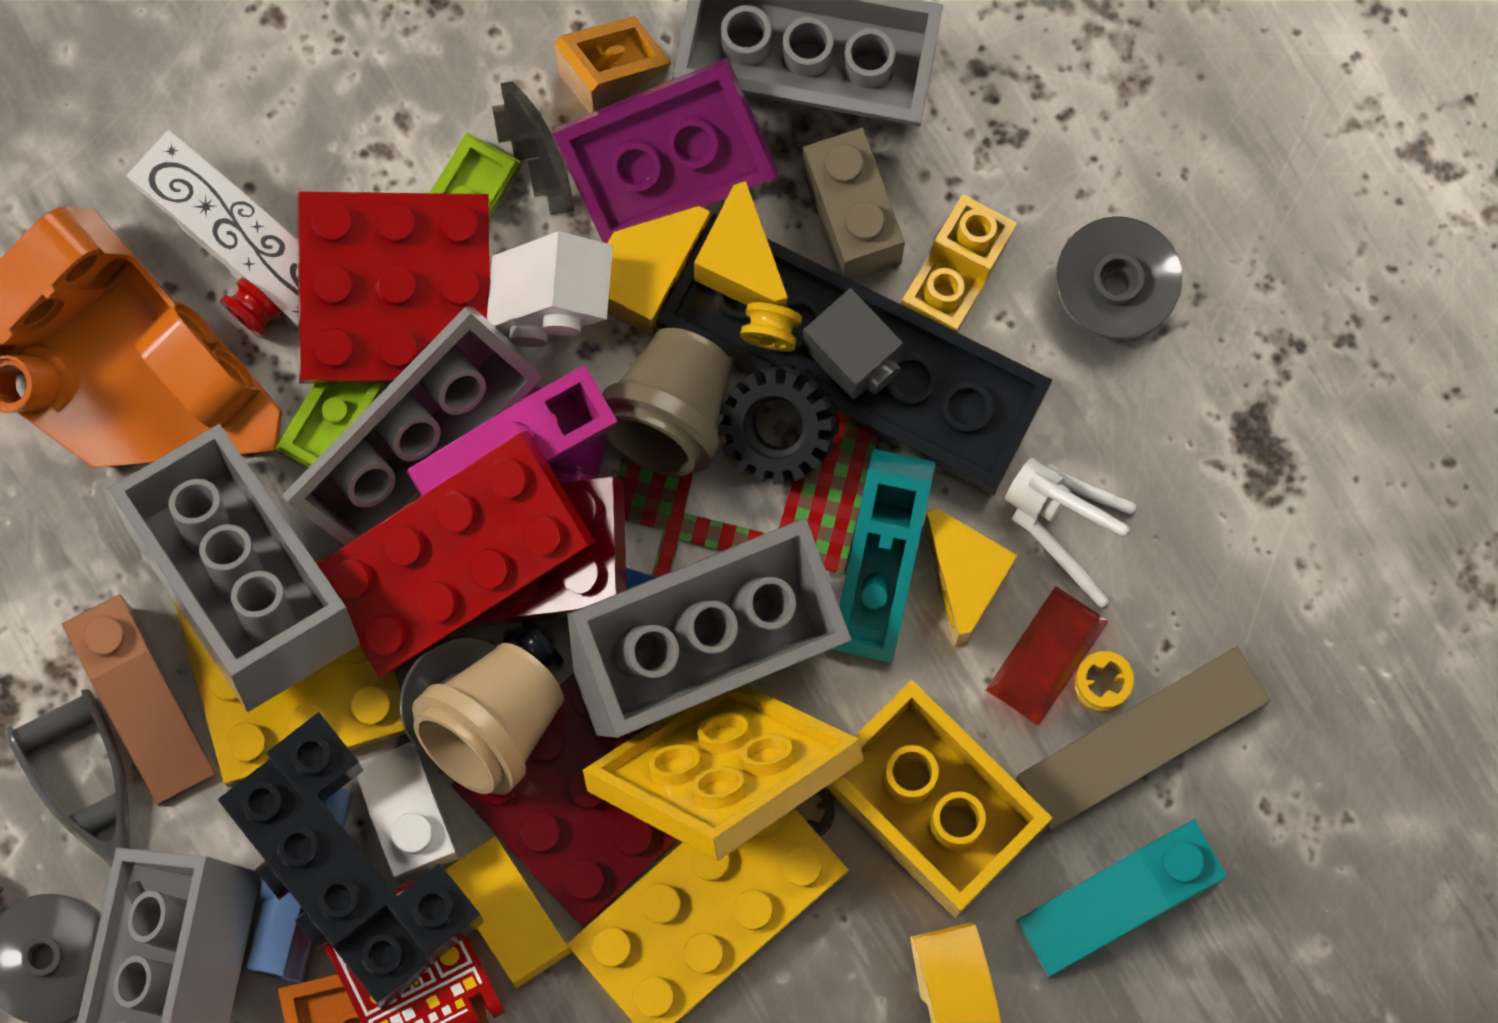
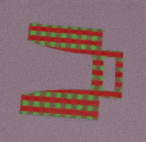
[617,332,878,577]

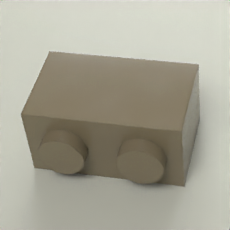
[802,127,905,280]

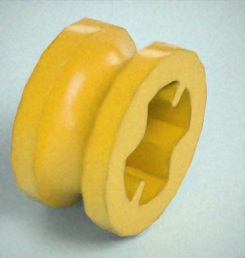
[740,302,802,352]
[1074,651,1134,712]

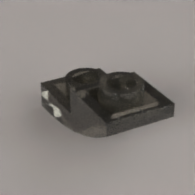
[492,81,574,215]

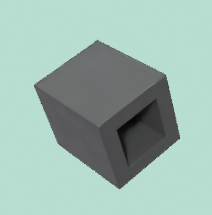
[802,288,903,401]

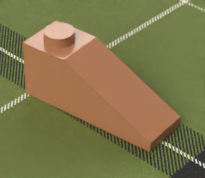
[62,594,217,806]

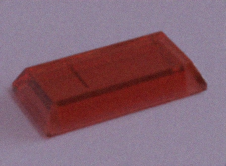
[985,586,1109,726]

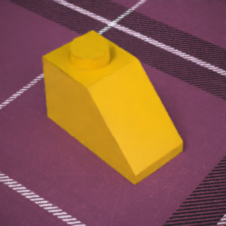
[607,206,710,336]

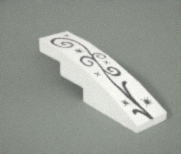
[126,129,298,329]

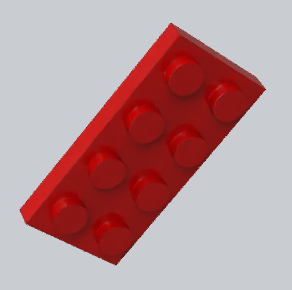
[317,431,596,678]

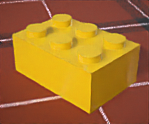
[825,679,1053,919]

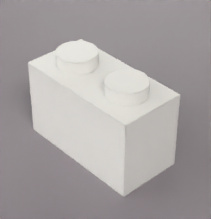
[487,231,613,347]

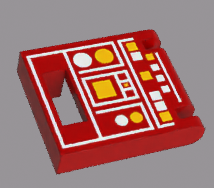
[325,877,506,1023]

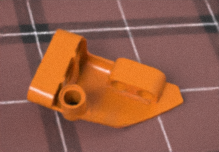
[0,206,283,468]

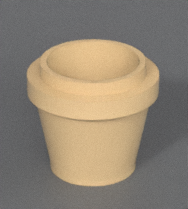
[412,643,564,795]

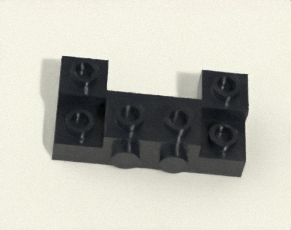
[217,712,484,1010]

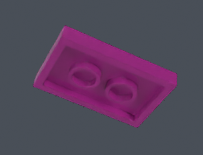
[552,57,778,243]

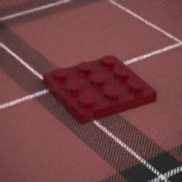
[451,673,680,929]

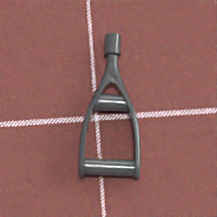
[5,689,145,904]

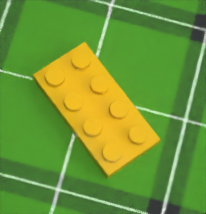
[566,808,850,1023]

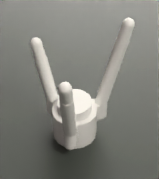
[1004,458,1137,608]

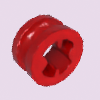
[220,277,283,338]

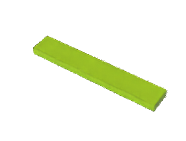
[275,132,521,470]

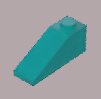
[830,449,936,663]
[1017,819,1228,978]

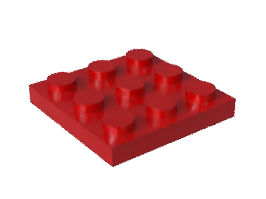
[297,191,490,384]

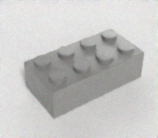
[107,423,360,713]

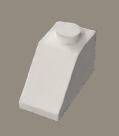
[357,742,460,886]

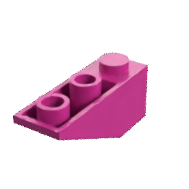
[407,365,617,496]

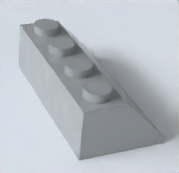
[672,0,943,127]
[282,307,544,546]
[567,519,851,738]
[77,848,261,1023]

